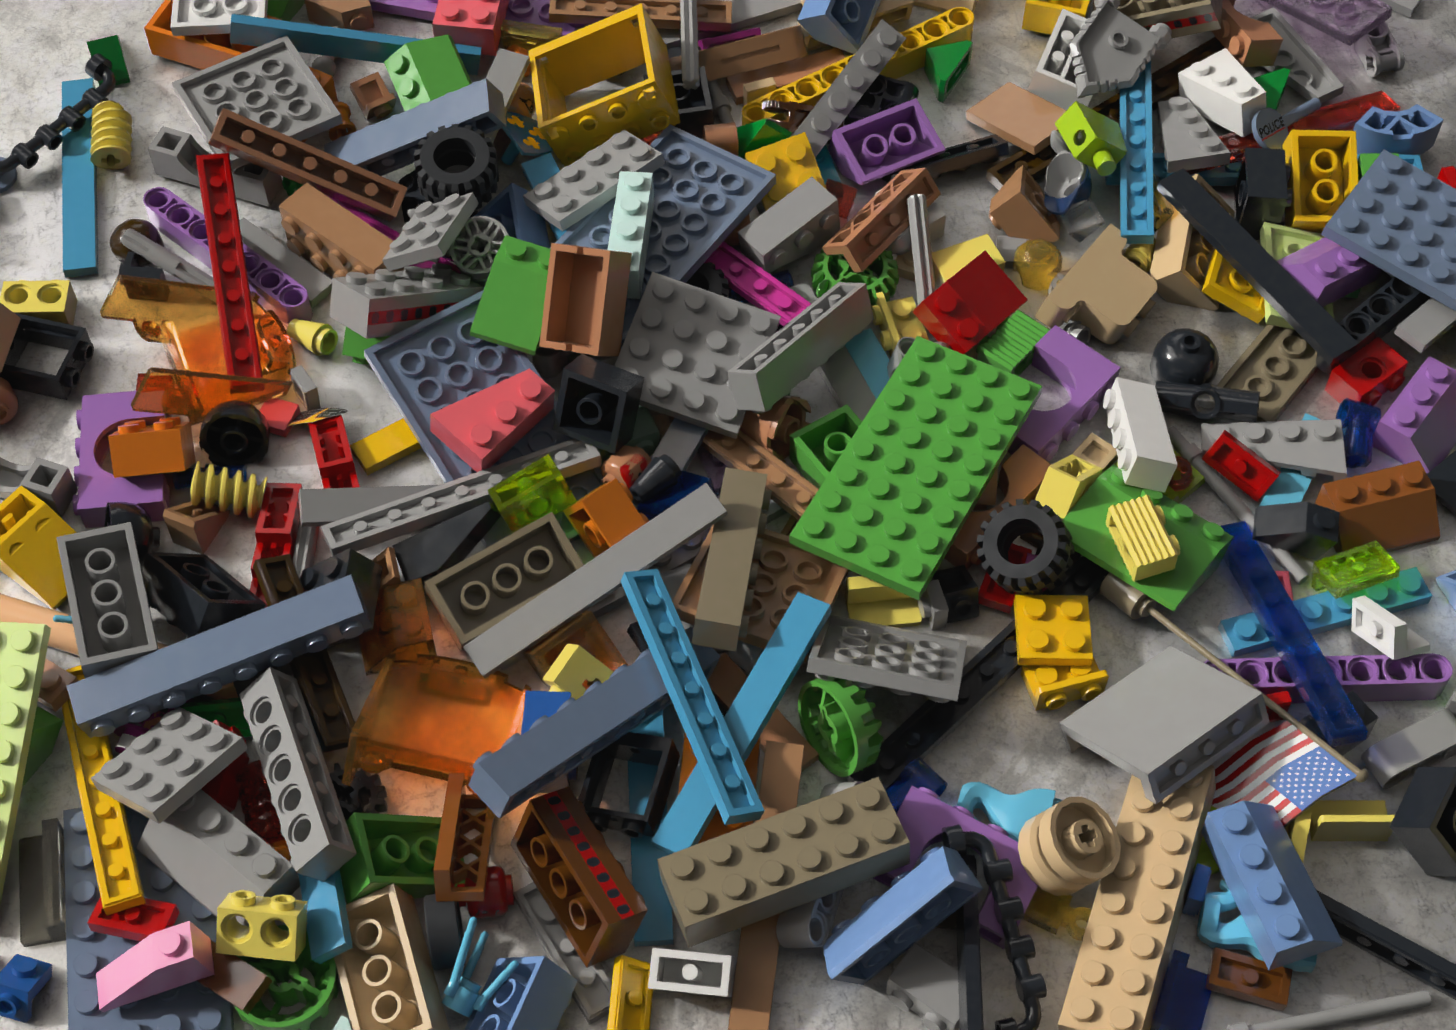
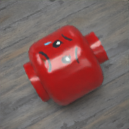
[457,866,514,919]

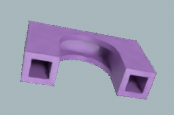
[1007,325,1121,462]
[72,388,172,529]
[873,786,1038,949]

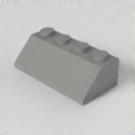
[136,789,300,926]

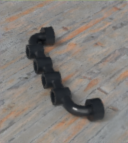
[0,53,116,174]
[941,824,1047,1030]

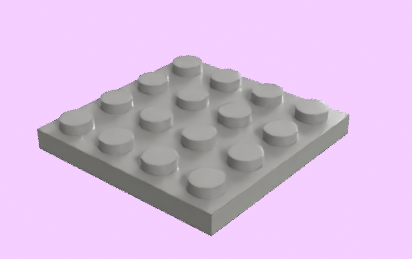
[172,35,343,170]
[615,272,781,439]
[806,615,967,703]

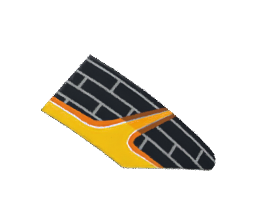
[288,408,348,426]

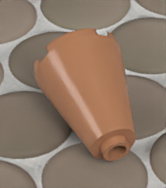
[740,395,811,463]

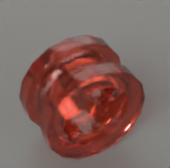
[1168,456,1193,491]

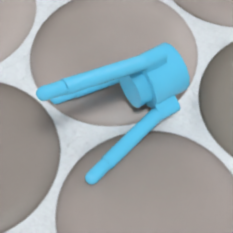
[442,917,519,1017]

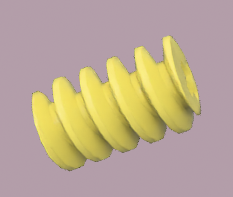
[90,100,132,170]
[190,461,268,519]

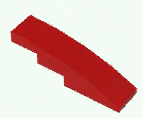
[308,415,360,488]
[250,483,302,608]

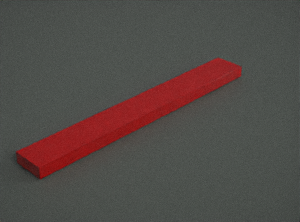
[196,153,264,392]

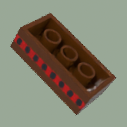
[510,787,648,968]

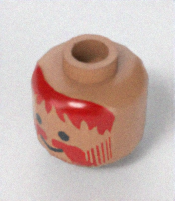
[601,445,651,489]

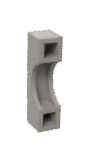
[148,126,283,207]
[0,457,78,518]

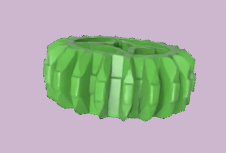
[811,245,899,306]

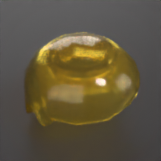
[1013,238,1063,291]

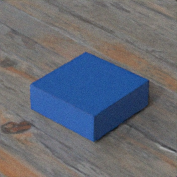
[1182,863,1212,917]

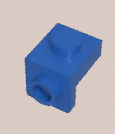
[0,954,52,1023]

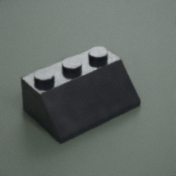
[142,552,266,639]

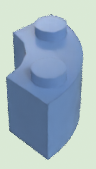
[1353,104,1444,155]

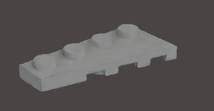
[1250,7,1344,103]
[1157,97,1230,173]
[1200,419,1347,481]

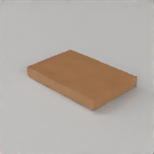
[966,82,1067,155]

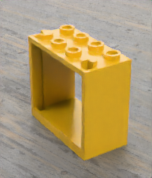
[528,3,680,167]

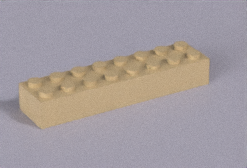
[1058,765,1216,1030]

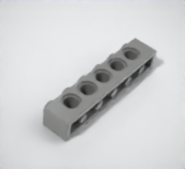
[239,667,357,882]

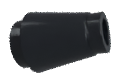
[629,454,682,504]

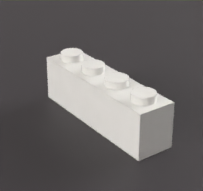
[1103,377,1178,493]

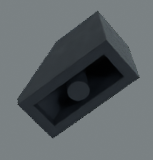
[1252,501,1340,561]

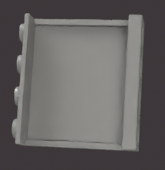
[1059,646,1270,804]

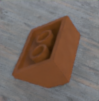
[1315,460,1440,564]

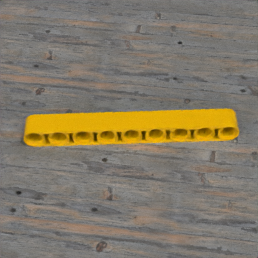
[742,7,974,125]

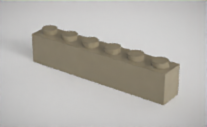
[692,467,772,652]

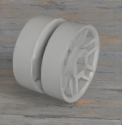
[449,216,509,287]

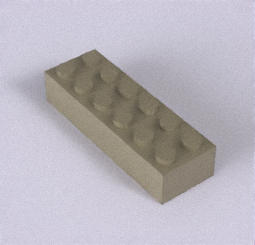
[657,777,910,948]

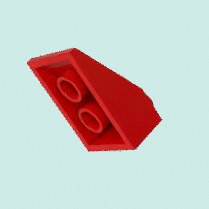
[913,250,1028,354]

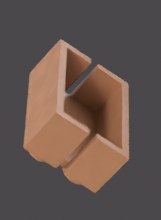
[539,243,632,356]

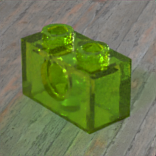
[487,454,577,533]

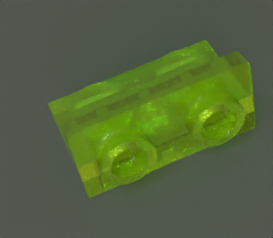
[1311,540,1400,599]

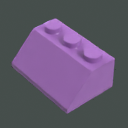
[828,98,946,185]
[1277,237,1382,307]
[1369,356,1456,473]

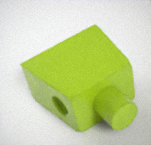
[1055,101,1127,176]

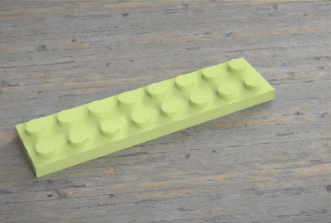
[0,622,51,904]

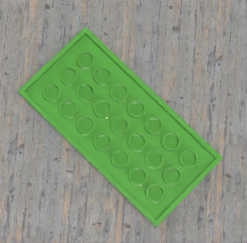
[789,336,1042,600]

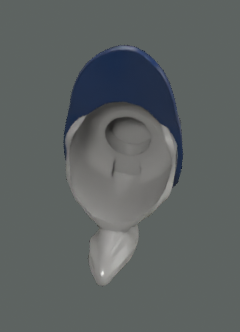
[1044,130,1092,215]

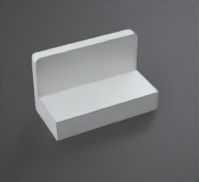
[1351,596,1430,660]

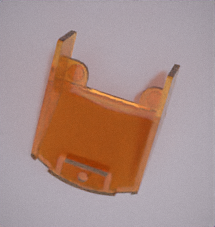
[100,275,296,426]
[342,653,532,820]

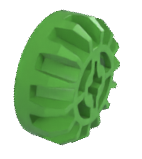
[798,678,883,777]
[234,925,339,1030]

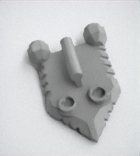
[1069,0,1172,98]

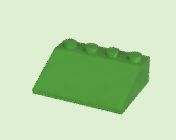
[1062,464,1234,612]

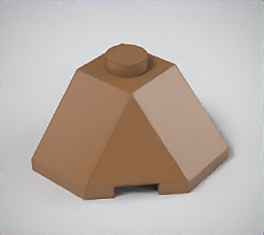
[989,165,1060,242]

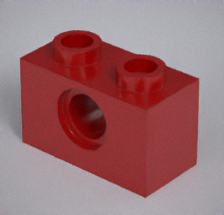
[1324,337,1408,415]

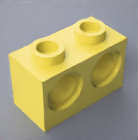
[0,279,77,325]
[216,890,308,962]

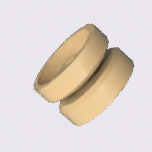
[1018,797,1121,896]

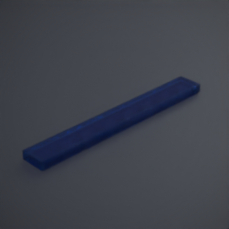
[1221,521,1368,747]

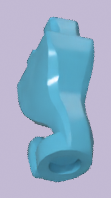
[957,782,1062,842]
[1197,880,1317,973]

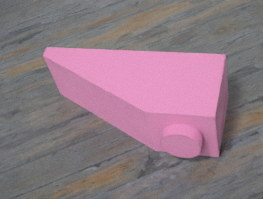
[96,921,215,1012]

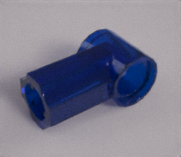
[1335,398,1381,469]
[886,757,948,814]

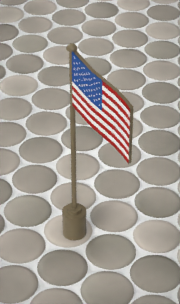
[1100,572,1369,828]

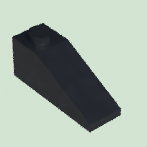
[392,501,501,591]

